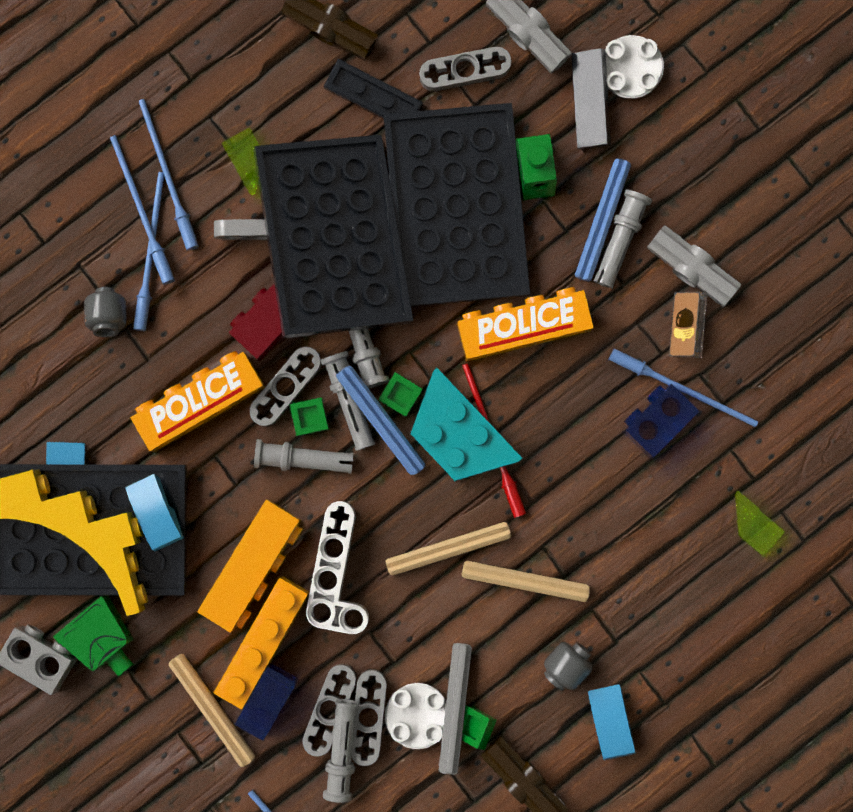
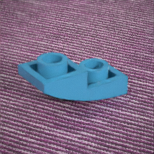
[125,474,184,552]
[588,684,636,760]

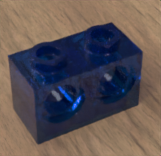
[622,384,699,459]
[234,663,299,741]

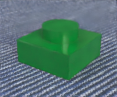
[378,372,423,417]
[290,397,329,436]
[462,705,497,750]

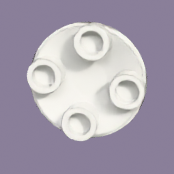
[605,35,664,99]
[385,683,446,749]

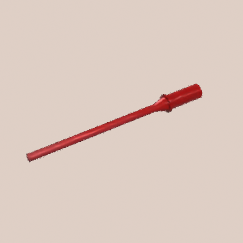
[462,363,526,518]

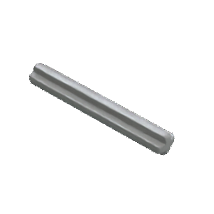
[438,643,472,775]

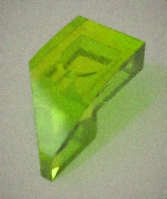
[222,127,259,195]
[735,491,785,557]

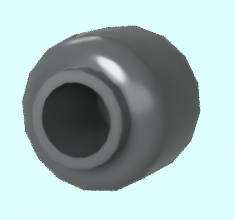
[84,287,126,337]
[544,642,592,691]

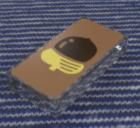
[669,292,707,358]

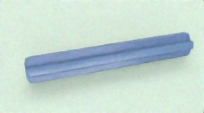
[575,158,631,282]
[336,366,425,475]

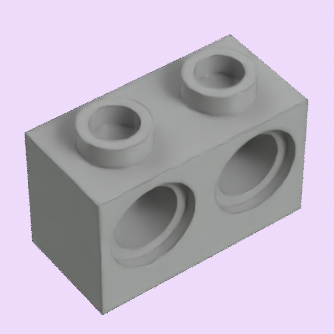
[0,624,77,695]

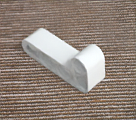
[306,501,369,634]

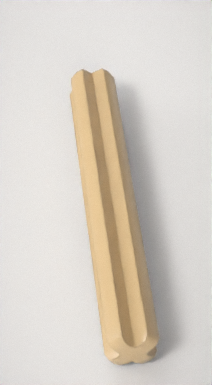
[386,522,511,575]
[462,561,590,602]
[169,654,255,767]

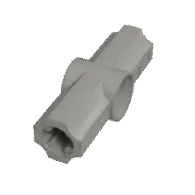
[486,0,572,74]
[647,225,741,307]

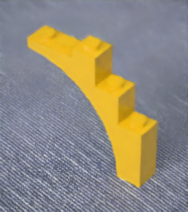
[0,469,148,616]

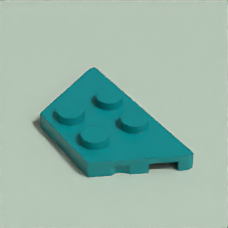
[410,368,523,481]

